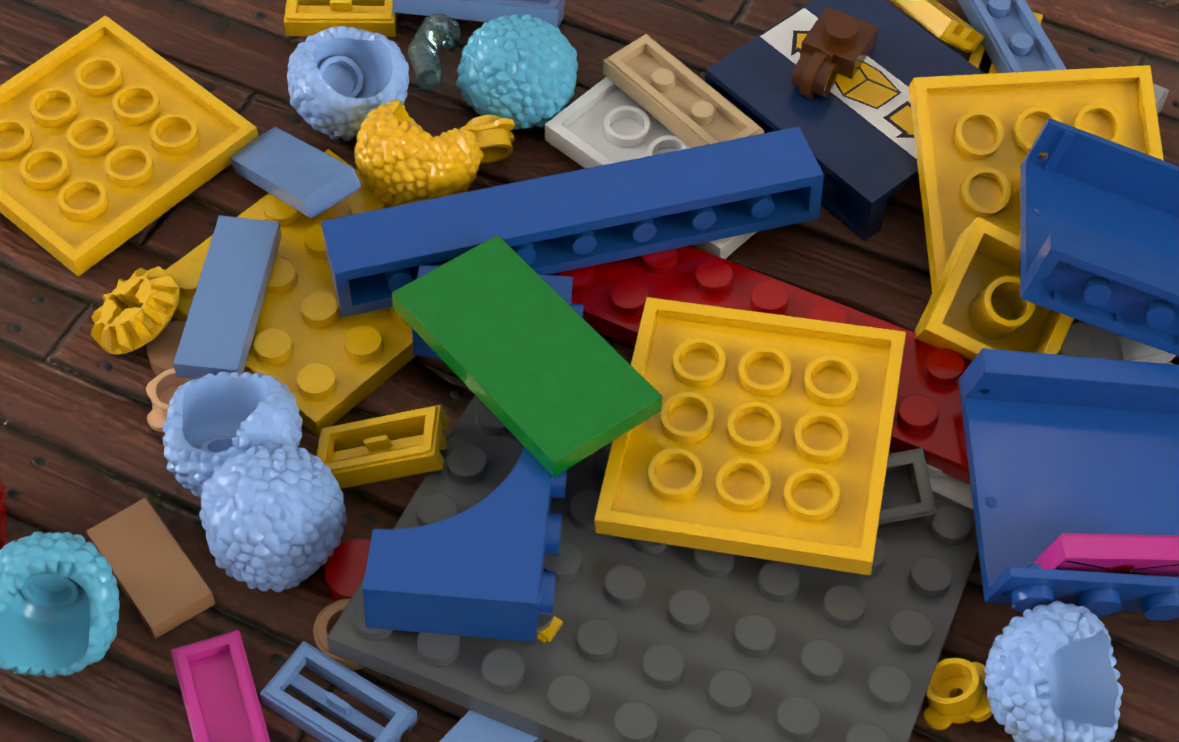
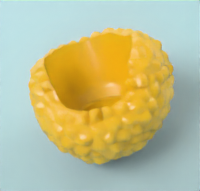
[354,100,484,207]

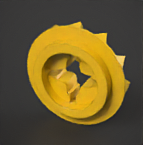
[90,266,180,355]

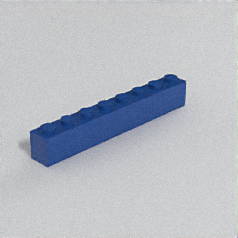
[321,127,824,317]

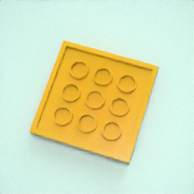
[0,15,258,277]
[909,65,1164,293]
[165,149,416,437]
[594,297,906,576]

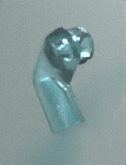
[408,13,461,90]

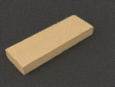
[603,34,764,148]

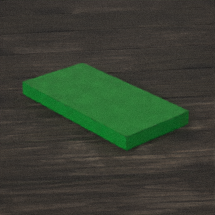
[392,235,663,477]

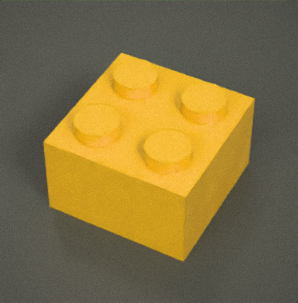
[914,217,1074,361]

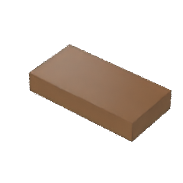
[86,497,216,640]

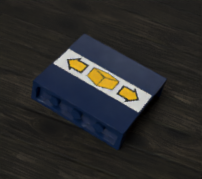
[705,0,985,242]

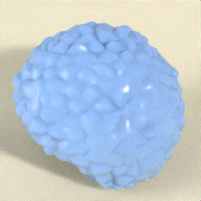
[287,26,410,142]
[162,371,303,497]
[199,444,347,592]
[984,601,1123,742]

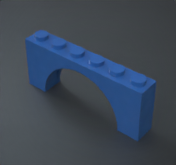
[362,265,584,642]

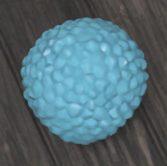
[456,14,578,130]
[0,531,120,678]

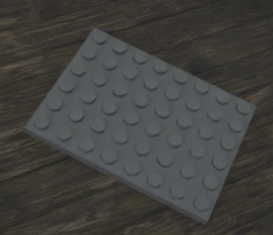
[327,395,978,742]

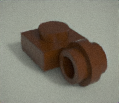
[791,7,879,99]

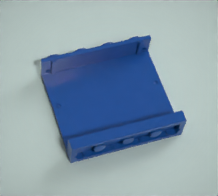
[1020,118,1179,356]
[958,348,1179,621]

